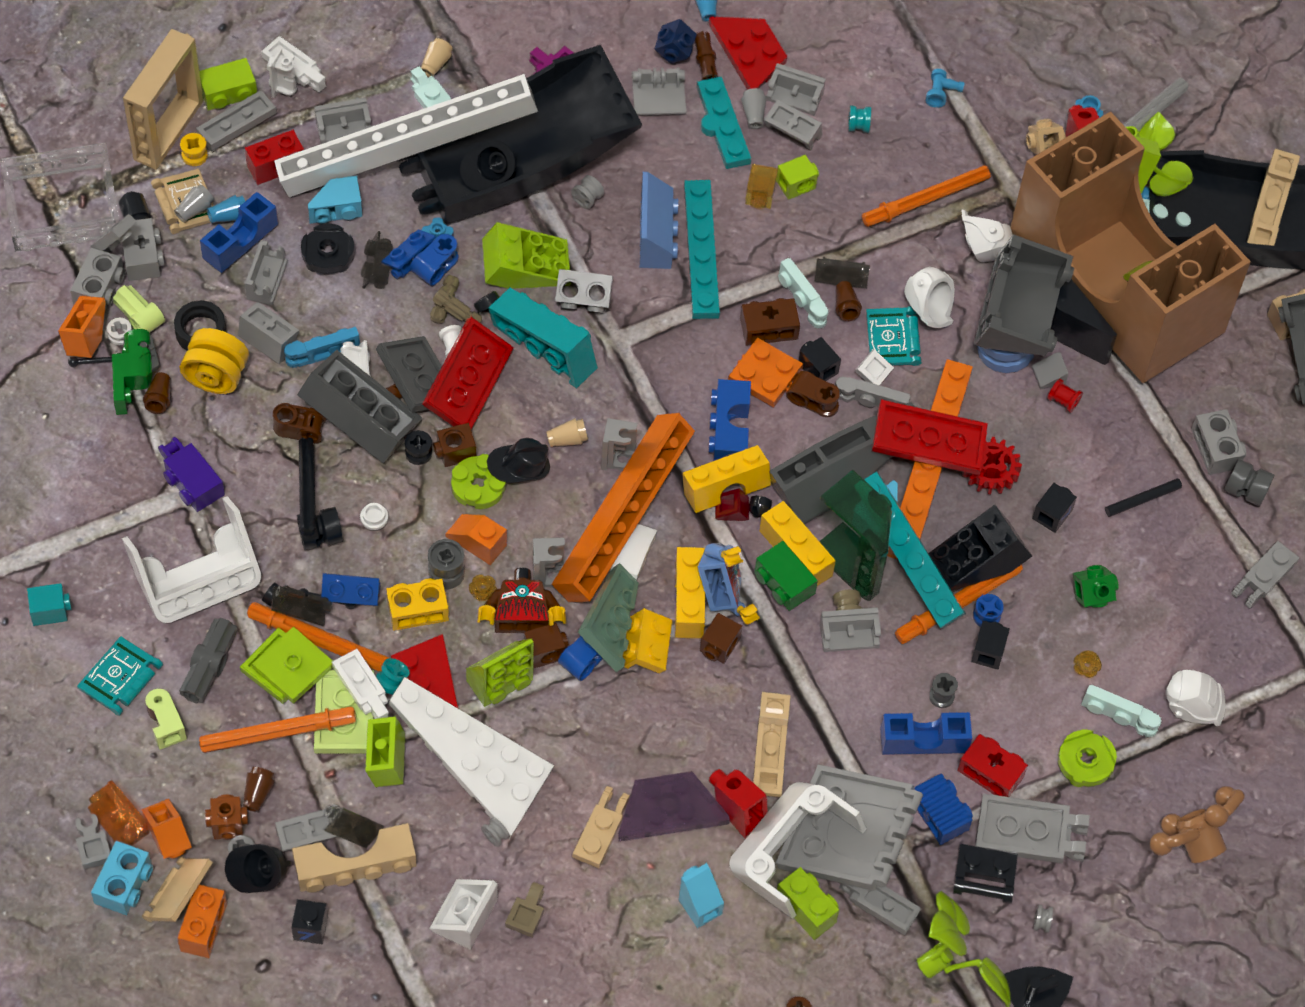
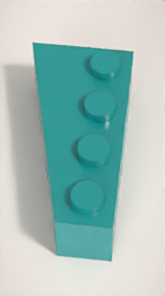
[488,288,598,389]

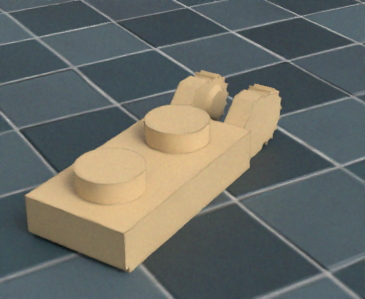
[572,786,630,868]

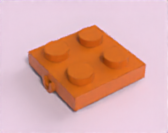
[728,337,803,408]

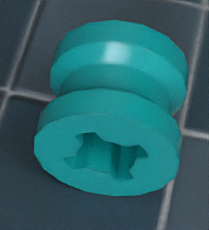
[848,105,871,133]
[375,658,410,694]

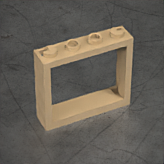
[123,29,203,170]

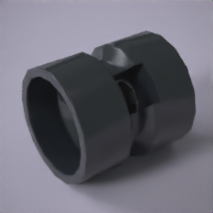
[297,507,343,550]

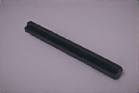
[299,437,316,537]

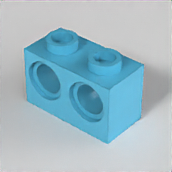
[91,841,153,916]

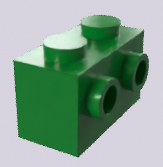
[755,541,818,611]

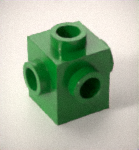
[1072,565,1119,607]

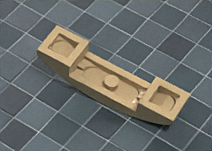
[1246,149,1300,246]
[753,692,790,797]

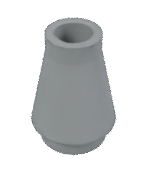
[741,88,767,129]
[174,185,214,223]

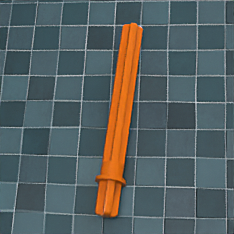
[862,165,991,227]
[895,564,1023,644]
[247,602,389,671]
[199,707,356,753]

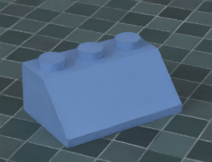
[640,172,678,269]

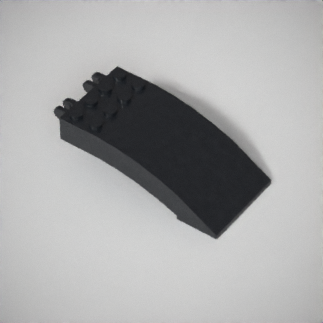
[396,45,642,225]
[1149,150,1305,269]

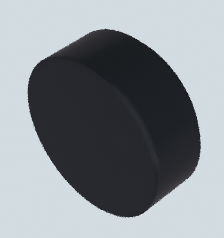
[473,291,500,313]

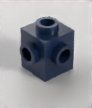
[654,19,697,64]

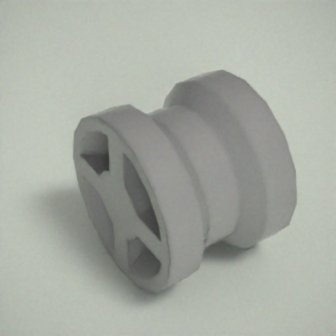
[571,175,605,209]

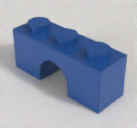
[200,192,278,273]
[708,379,751,461]
[880,712,972,755]

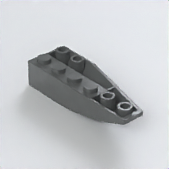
[769,402,915,525]

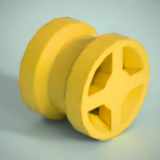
[180,133,208,166]

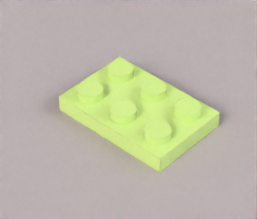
[314,670,375,754]

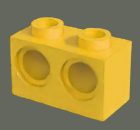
[386,578,449,631]

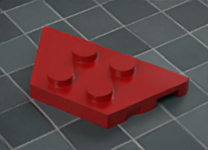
[708,17,787,90]

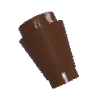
[836,281,862,321]
[143,372,171,414]
[242,767,275,812]

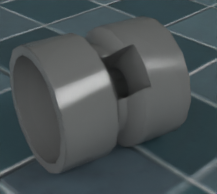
[1224,459,1275,507]
[428,539,465,590]

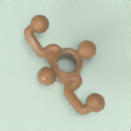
[1150,786,1245,863]

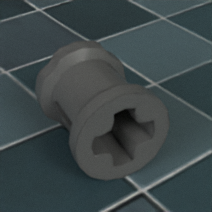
[929,673,958,708]

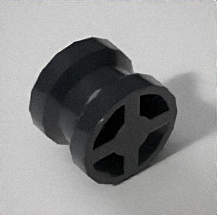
[404,430,433,465]

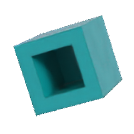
[27,583,72,626]

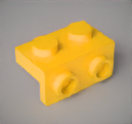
[623,608,672,674]

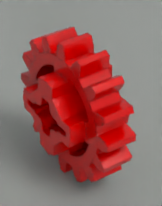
[962,437,1022,494]

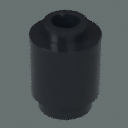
[118,191,151,220]

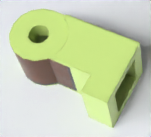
[145,688,187,750]

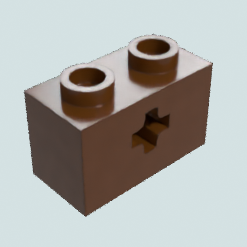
[740,298,800,346]

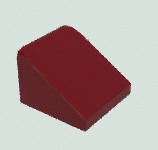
[715,488,749,521]

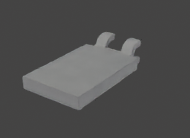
[976,794,1090,863]

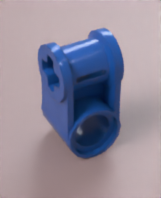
[410,234,459,286]
[558,636,603,681]

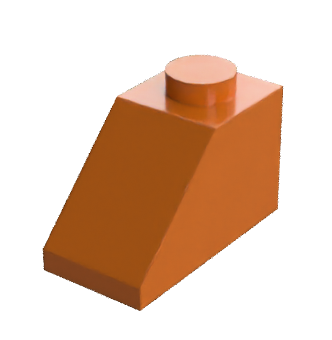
[58,296,106,358]
[445,514,507,565]
[141,798,192,859]

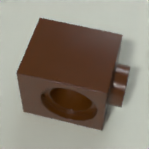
[433,423,476,467]
[700,613,743,664]
[524,623,569,669]

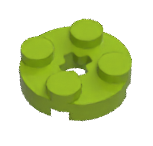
[451,454,506,509]
[1058,729,1117,787]

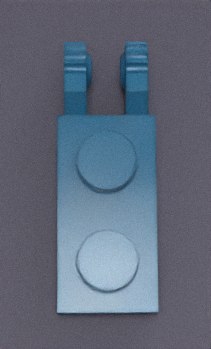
[284,327,360,368]

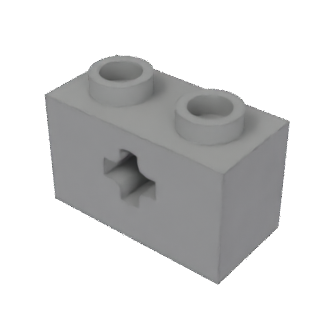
[122,218,164,281]

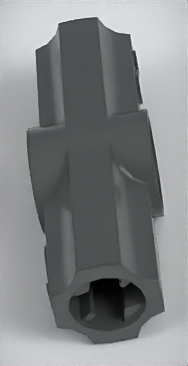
[179,618,237,704]

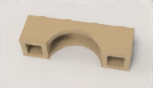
[292,823,417,892]

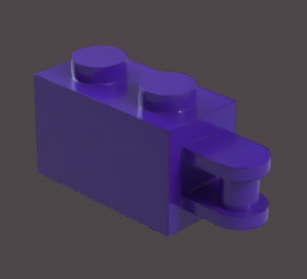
[158,437,225,512]

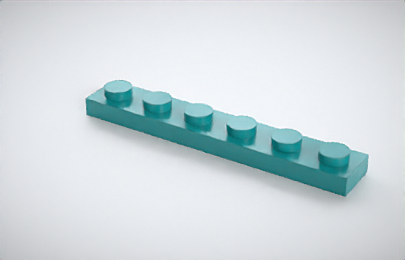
[684,180,720,319]
[853,471,966,629]

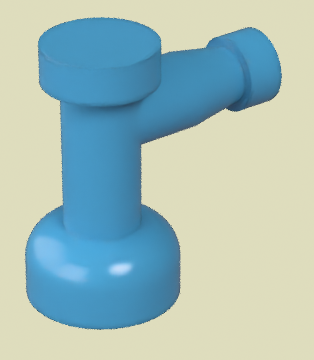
[926,69,964,108]

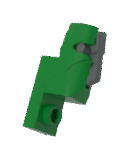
[112,329,159,415]

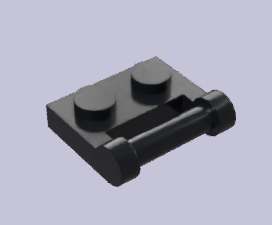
[953,844,1018,904]

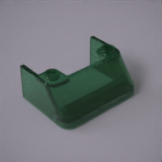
[819,470,892,601]

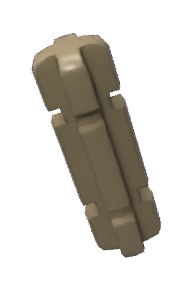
[430,275,459,324]
[433,288,482,322]

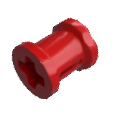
[1047,378,1083,413]

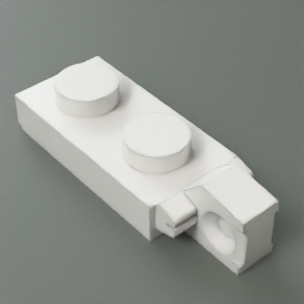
[261,36,326,92]
[332,649,389,719]

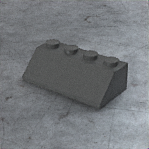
[297,350,422,463]

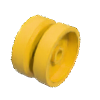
[179,328,249,394]

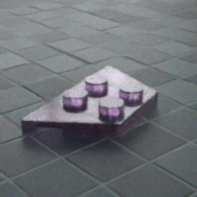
[618,771,730,842]

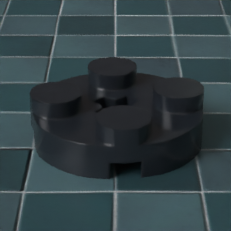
[301,223,355,274]

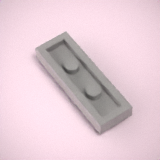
[196,90,277,151]

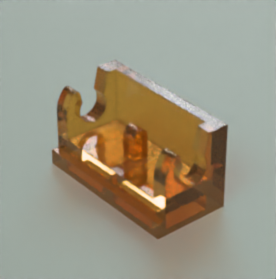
[88,780,149,846]

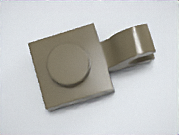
[505,882,544,938]

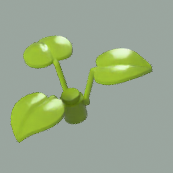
[1126,111,1193,196]
[917,891,1011,1007]

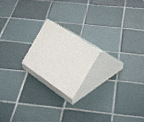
[429,879,498,950]

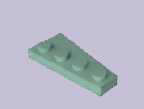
[578,563,639,672]

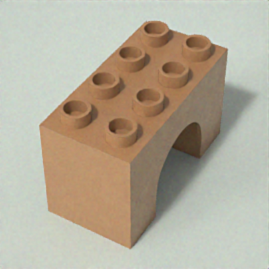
[1011,111,1251,383]

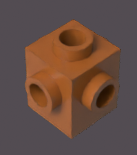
[205,794,248,840]

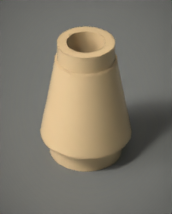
[421,38,453,77]
[546,418,588,447]

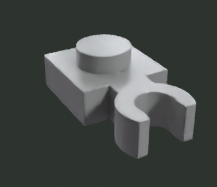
[76,814,110,869]

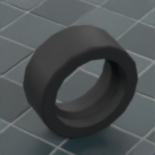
[174,300,227,351]

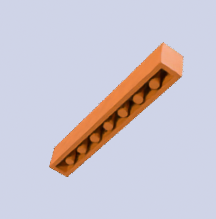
[887,359,973,559]
[551,413,695,602]

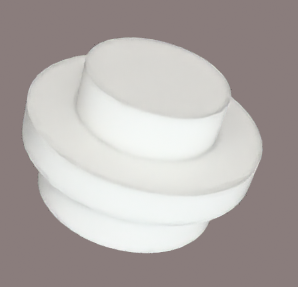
[360,503,388,530]

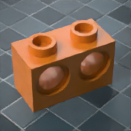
[177,885,227,958]

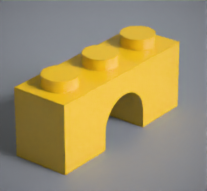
[682,445,771,513]
[759,501,836,586]
[675,547,705,638]

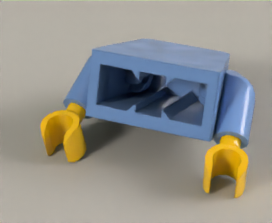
[698,543,760,625]

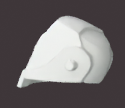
[961,210,1012,262]
[904,267,955,328]
[1166,670,1225,726]

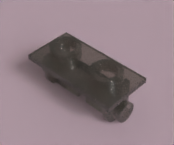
[361,231,393,289]
[814,256,870,289]
[271,585,332,626]
[324,804,384,848]

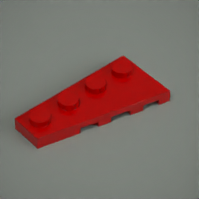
[391,634,458,708]

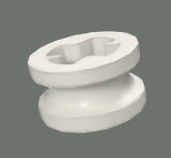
[107,318,132,345]

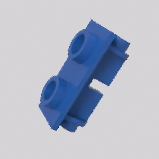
[381,229,436,279]
[321,573,381,606]

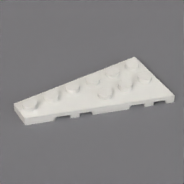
[389,677,554,839]

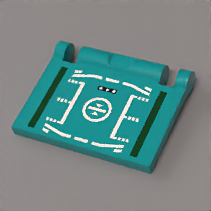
[866,306,922,366]
[77,636,163,716]

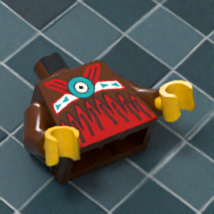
[477,568,566,633]

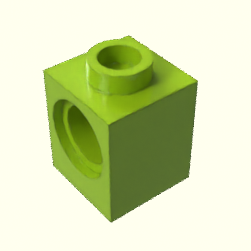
[776,154,819,200]

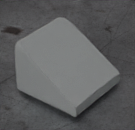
[1032,352,1068,389]

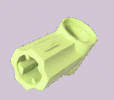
[113,285,165,333]

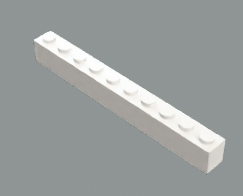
[274,74,538,197]

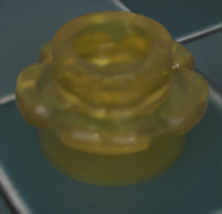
[469,574,497,601]
[1074,650,1102,678]

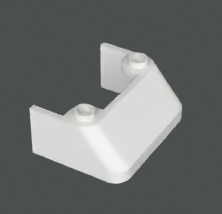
[122,496,261,623]
[729,782,866,919]

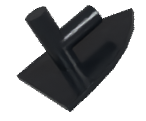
[1004,967,1073,1007]

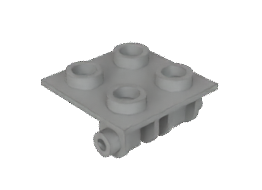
[632,67,686,115]

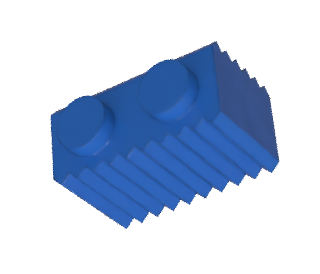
[914,774,973,845]

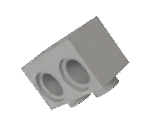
[70,248,126,310]
[555,269,614,313]
[1191,409,1246,475]

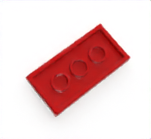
[422,317,514,429]
[872,399,988,475]

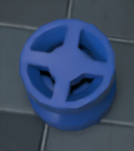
[973,594,1003,627]

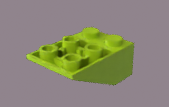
[482,222,571,289]
[466,639,534,707]

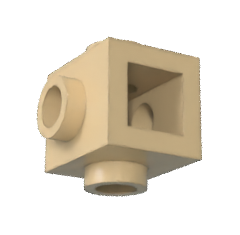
[1026,119,1066,154]

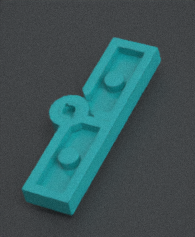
[696,76,751,169]

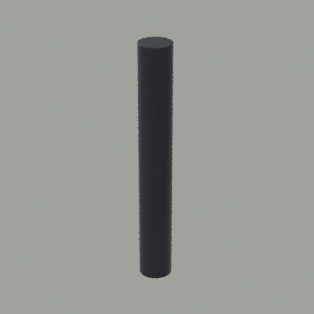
[1105,478,1182,517]

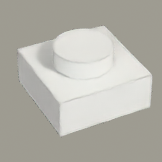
[855,350,894,385]

